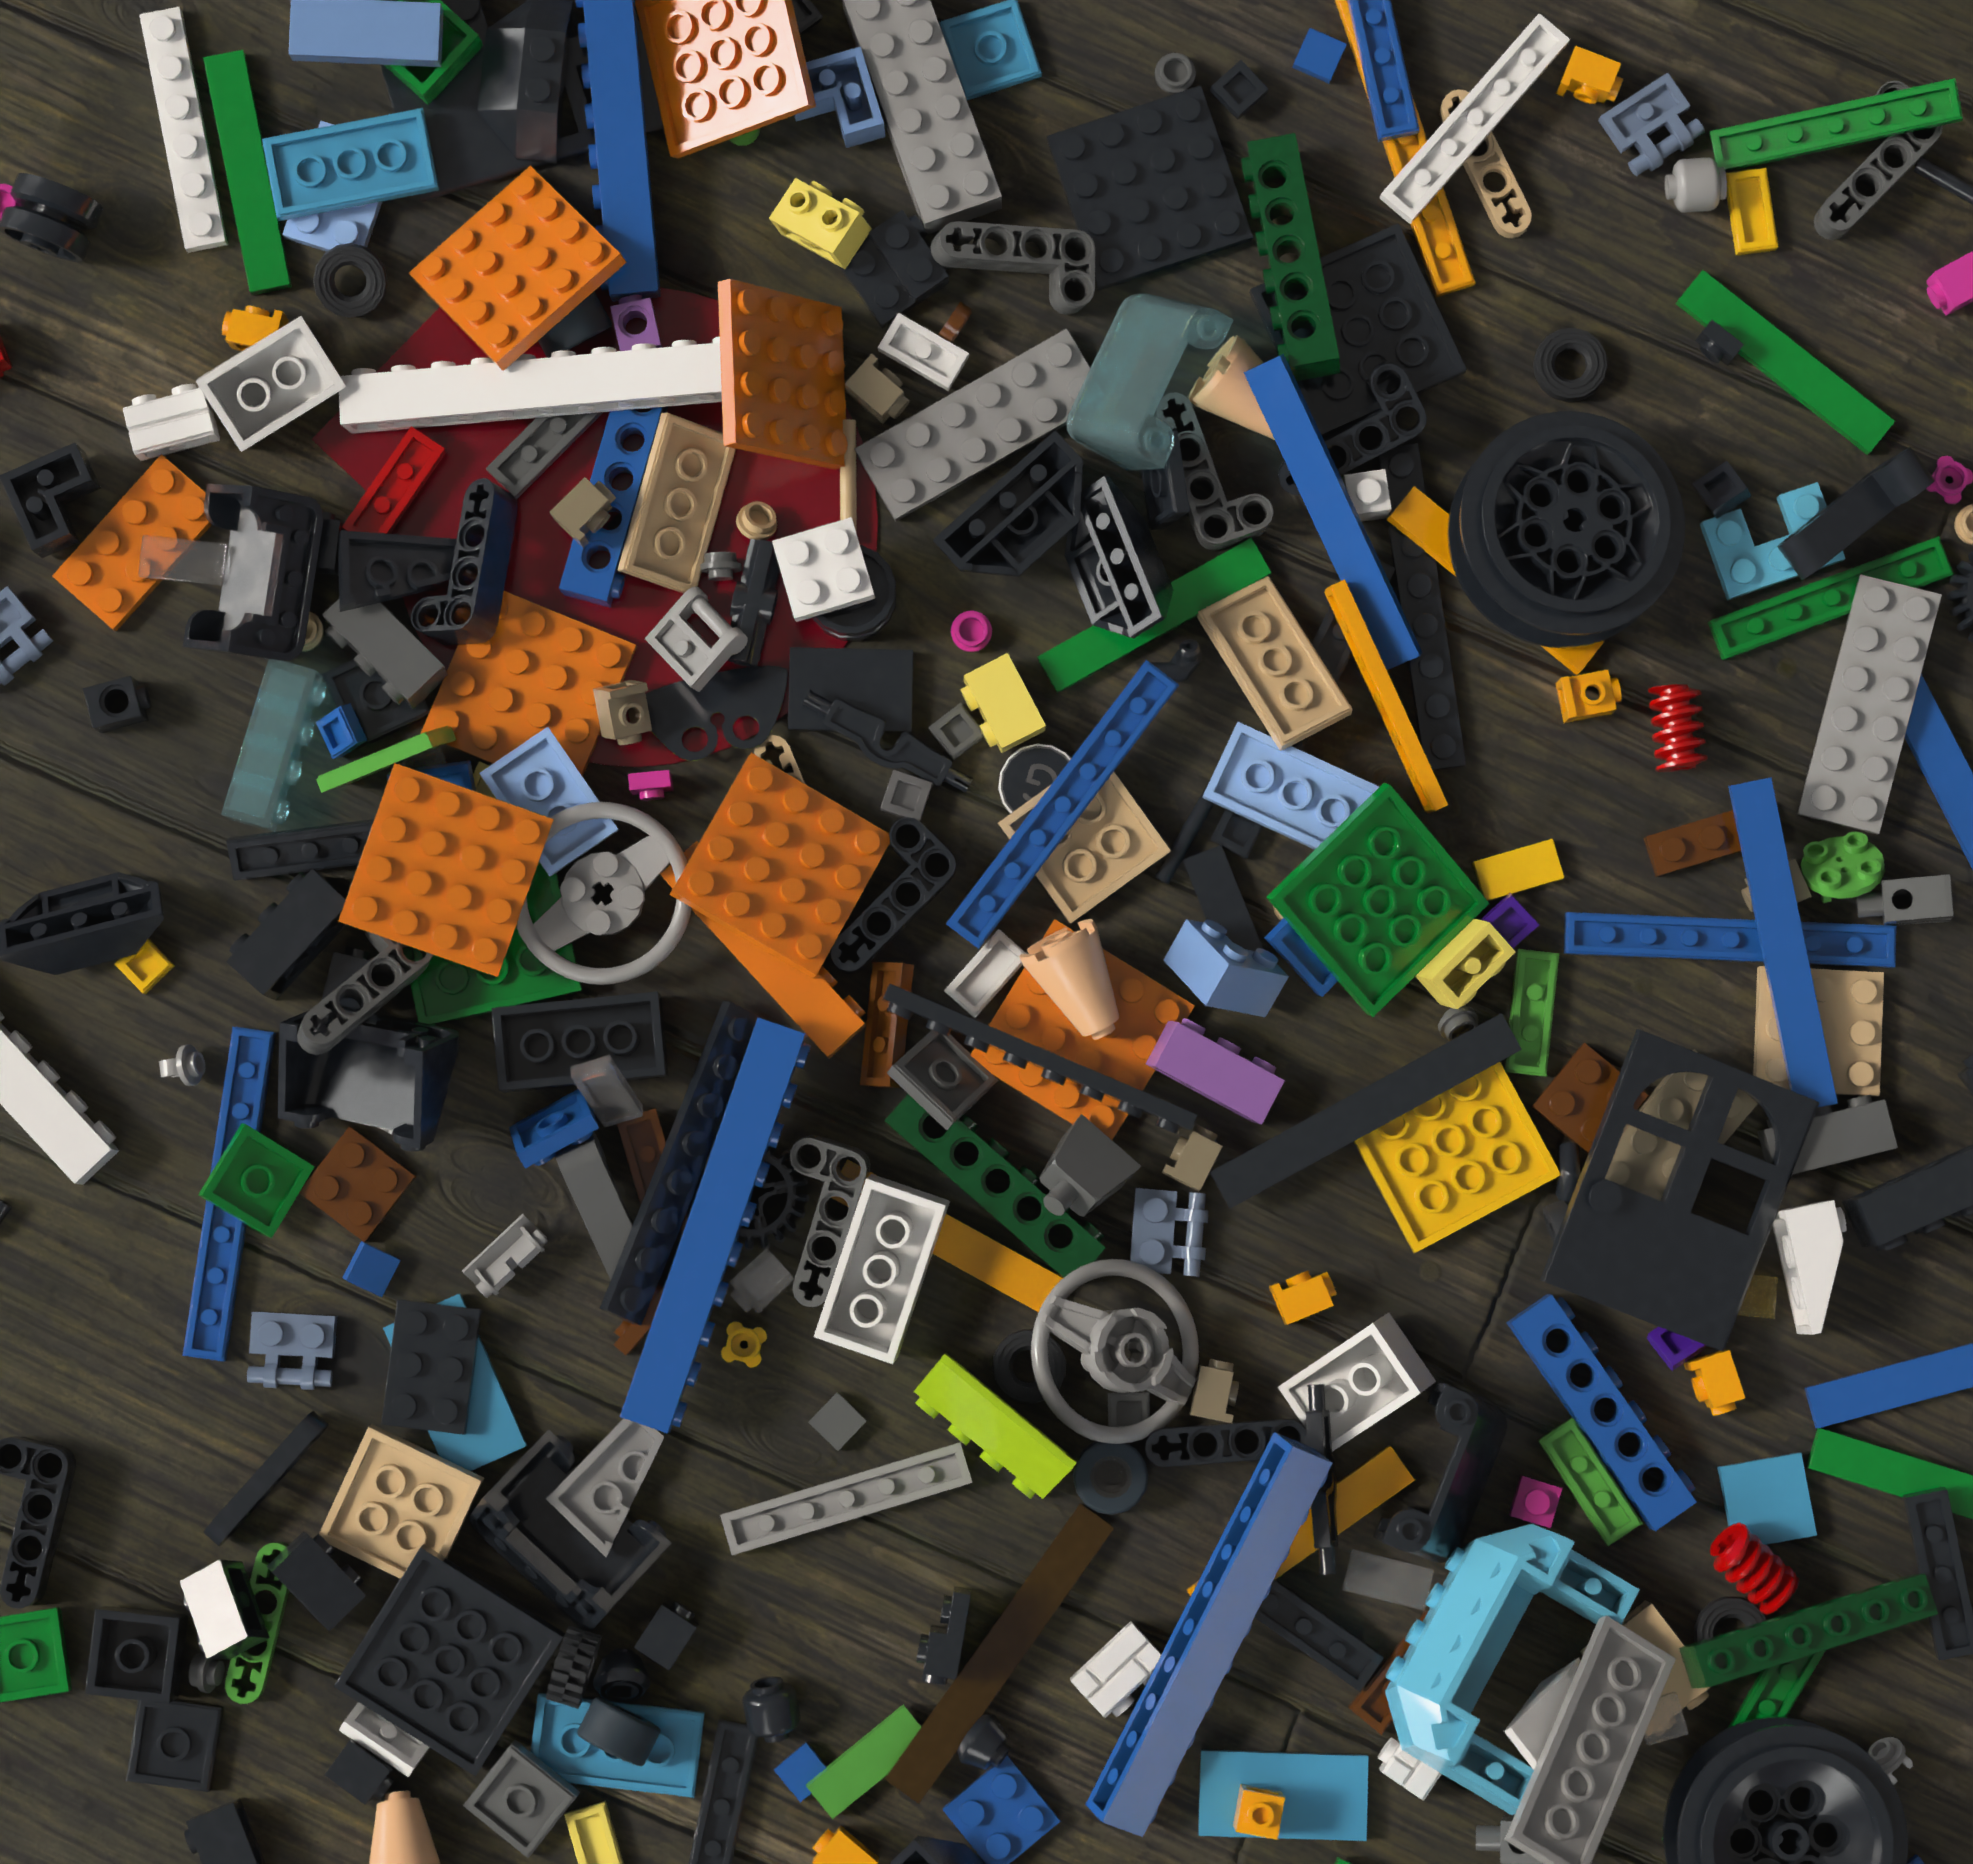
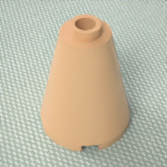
[1188,335,1275,440]
[1019,919,1119,1040]
[369,1791,441,1864]

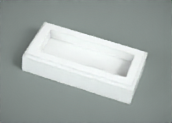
[944,929,1027,1018]

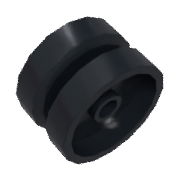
[0,173,103,263]
[812,545,897,642]

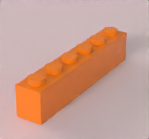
[660,841,866,1059]

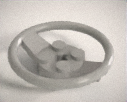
[516,802,692,985]
[1031,1259,1199,1444]

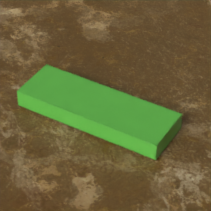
[1504,949,1559,1077]
[1537,1417,1642,1546]
[806,1704,921,1819]

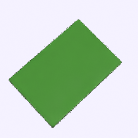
[316,726,457,793]

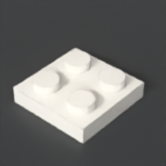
[772,517,876,622]

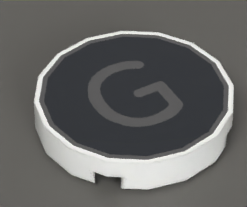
[998,744,1070,814]

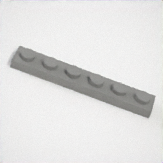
[720,1442,972,1555]

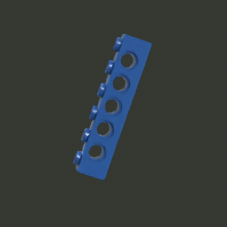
[559,406,668,608]
[1506,1294,1697,1531]

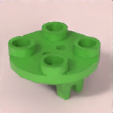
[1801,832,1885,903]

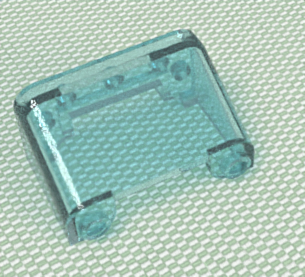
[1066,293,1234,471]

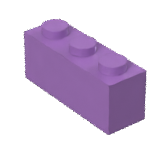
[1145,1018,1285,1125]

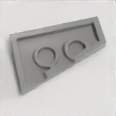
[546,1418,664,1557]

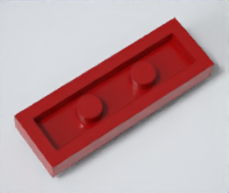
[342,426,447,534]

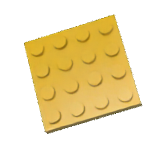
[1354,1062,1561,1253]

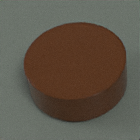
[938,301,973,343]

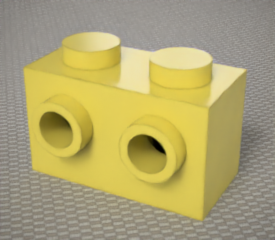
[769,178,872,269]
[960,653,1046,753]
[1415,919,1515,1010]

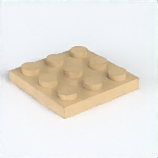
[998,772,1171,923]
[1753,966,1884,1097]
[319,1424,484,1579]

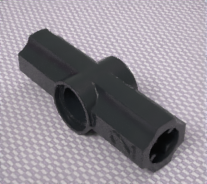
[727,539,780,668]

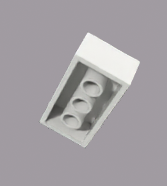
[814,1174,950,1364]

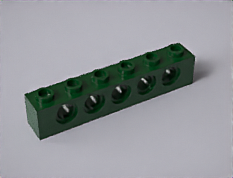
[1241,133,1340,381]
[885,1094,1106,1278]
[1679,1573,1938,1689]

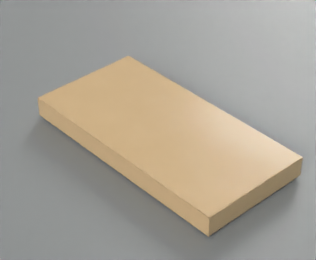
[617,413,736,594]
[1197,576,1353,751]

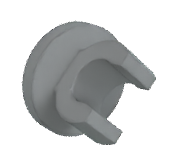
[159,1044,205,1086]
[1868,1737,1913,1784]

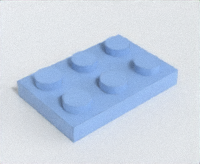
[282,121,382,252]
[479,727,619,877]

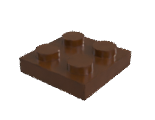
[1531,1043,1649,1154]
[299,1126,417,1243]

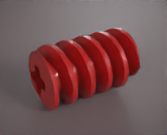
[1648,684,1708,772]
[1709,1523,1799,1615]

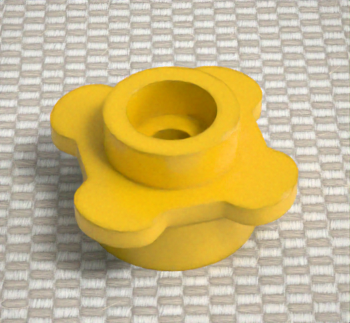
[721,1322,767,1368]

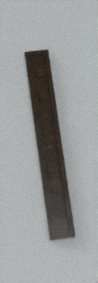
[885,1503,1114,1804]

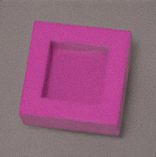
[628,770,673,801]
[1509,1475,1562,1528]

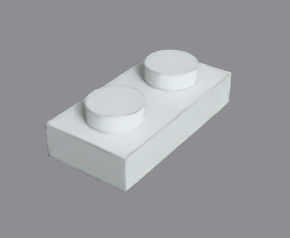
[878,313,969,391]
[339,1702,430,1777]

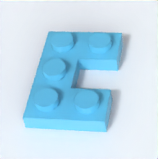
[1700,482,1846,601]

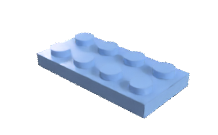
[1203,722,1379,850]

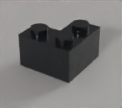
[0,442,101,558]

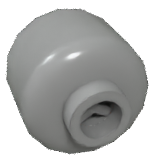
[1665,157,1727,213]

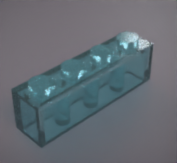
[221,659,326,832]

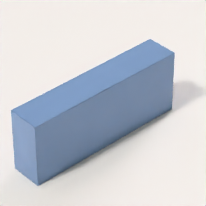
[289,0,444,67]

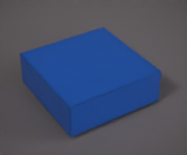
[1292,28,1347,84]
[316,703,367,759]
[342,1241,401,1298]
[774,1741,827,1802]

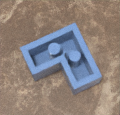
[794,47,885,148]
[1164,919,1289,1017]

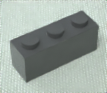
[322,599,448,709]
[1757,1094,1898,1174]

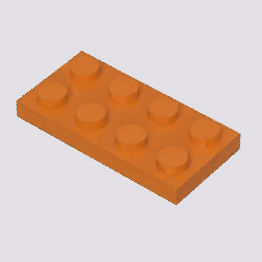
[52,454,212,632]

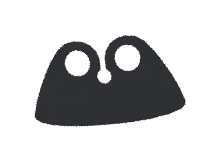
[646,666,788,761]

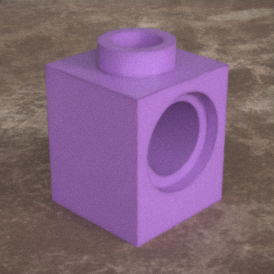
[610,295,662,351]

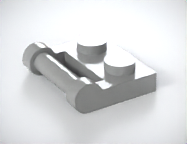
[645,587,748,692]

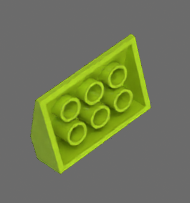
[914,1353,1076,1499]

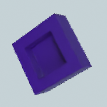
[1480,893,1539,948]
[1647,1327,1706,1371]

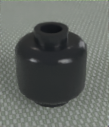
[742,1676,801,1743]

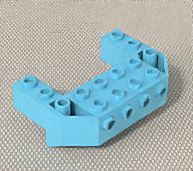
[1385,1524,1640,1815]

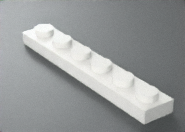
[139,7,228,253]
[1379,13,1570,224]

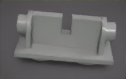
[462,1214,548,1298]

